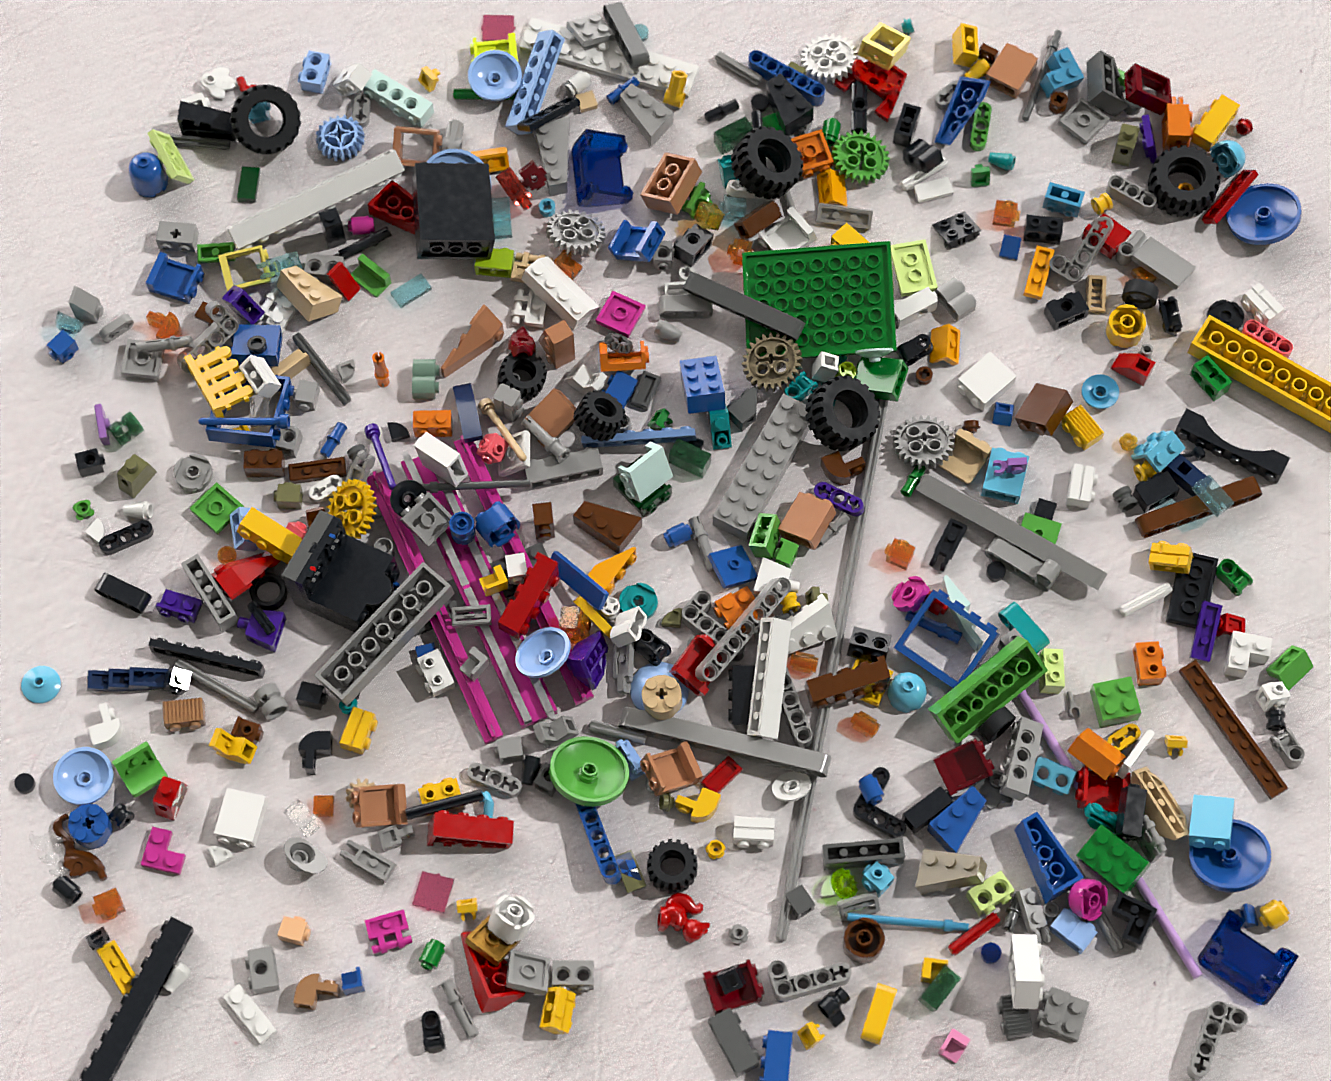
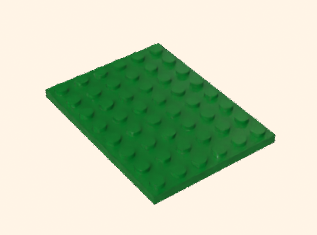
[742,241,897,359]

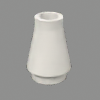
[123,501,153,520]
[163,961,192,993]

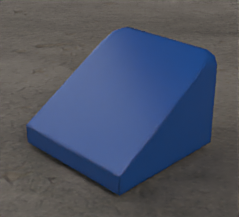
[999,235,1022,260]
[992,402,1014,426]
[1239,903,1259,928]

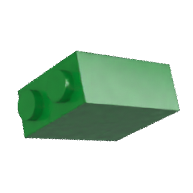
[852,356,909,402]

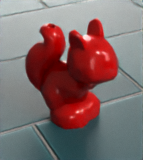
[657,893,711,943]

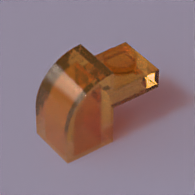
[146,311,182,339]

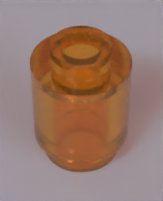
[789,651,819,674]
[850,711,880,738]

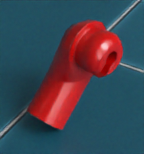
[236,76,257,93]

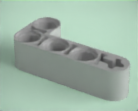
[1050,217,1114,281]
[176,301,238,373]
[985,536,1061,592]
[682,590,745,662]
[768,960,852,1002]
[1187,1001,1248,1080]

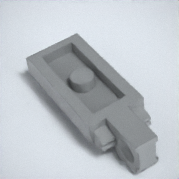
[613,642,634,695]

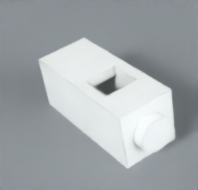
[894,287,938,329]

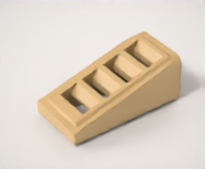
[1086,275,1106,313]

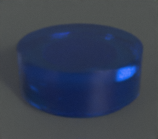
[980,942,1001,964]

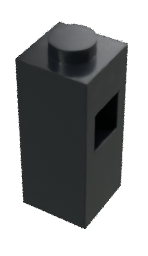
[318,207,347,249]
[1115,784,1147,839]
[902,786,953,834]

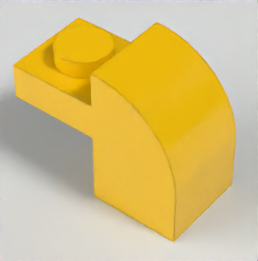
[209,728,258,764]
[675,787,721,823]

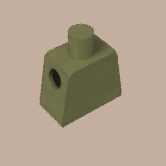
[1111,123,1140,167]
[117,454,157,499]

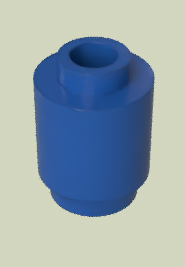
[663,522,693,548]
[858,774,885,805]

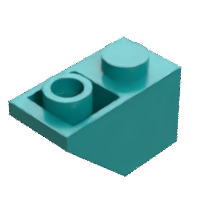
[718,155,738,189]
[708,406,732,450]

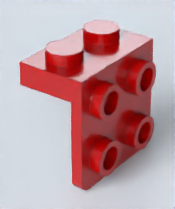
[1082,214,1132,259]

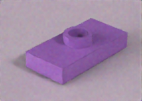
[94,403,111,446]

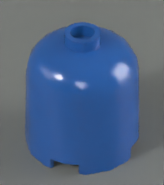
[129,152,168,198]

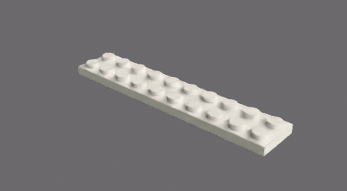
[520,17,699,99]

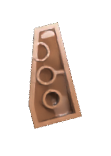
[441,304,504,378]

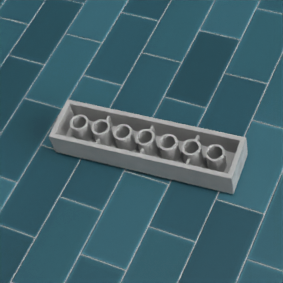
[712,394,810,541]
[315,562,455,706]

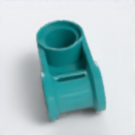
[784,371,818,402]

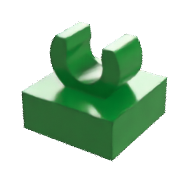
[970,164,990,187]
[647,408,673,430]

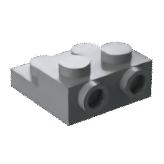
[400,492,452,547]
[1036,987,1089,1042]

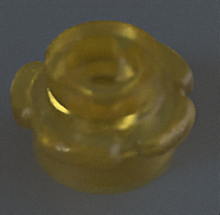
[1119,433,1138,451]

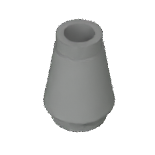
[654,320,683,342]

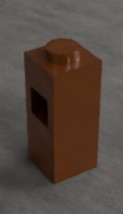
[733,200,782,240]

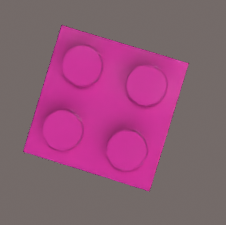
[596,291,646,338]

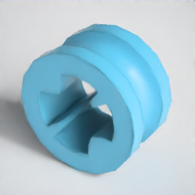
[539,198,556,217]

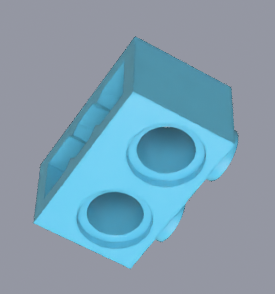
[1032,756,1078,796]

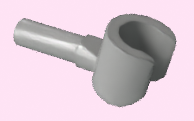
[1067,691,1081,717]

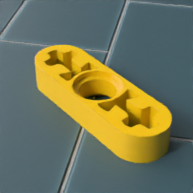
[573,595,613,640]

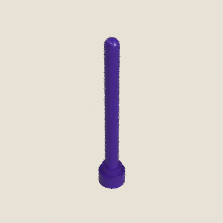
[364,423,396,490]

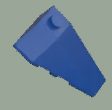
[934,76,990,146]

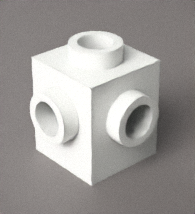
[1256,681,1291,712]

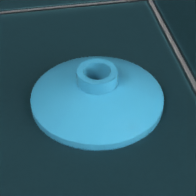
[21,666,61,703]

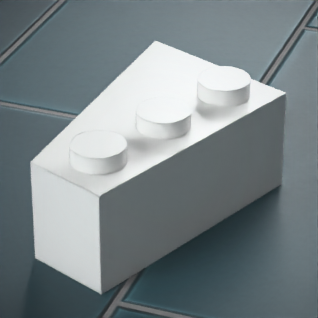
[786,594,838,654]

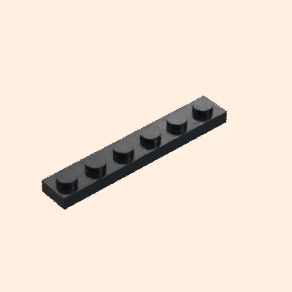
[148,638,265,678]

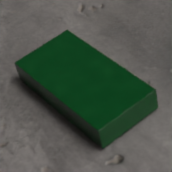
[237,166,261,202]

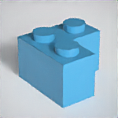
[1040,47,1085,98]

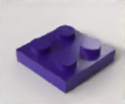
[1139,114,1157,164]

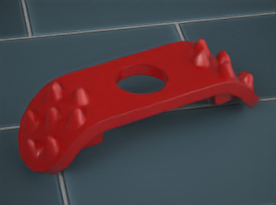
[852,59,900,96]

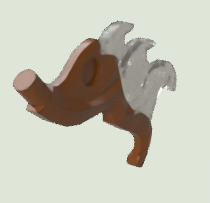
[29,814,108,881]

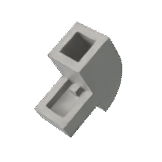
[533,716,579,748]

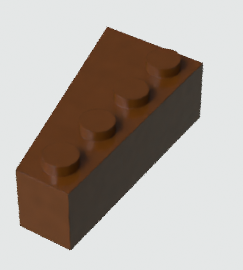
[804,655,891,709]

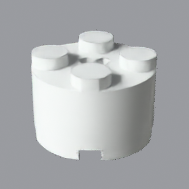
[488,895,535,944]

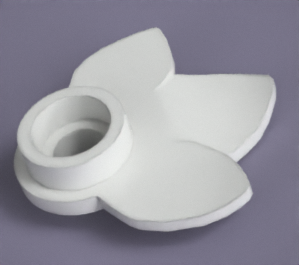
[201,67,237,99]

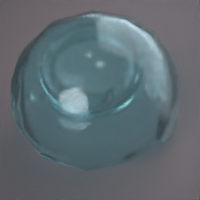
[55,311,84,335]

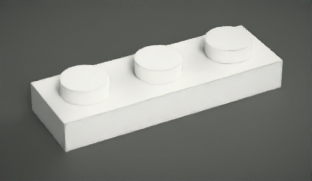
[223,984,277,1045]

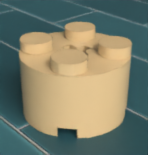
[642,675,682,720]

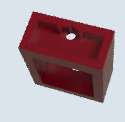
[1124,63,1172,116]

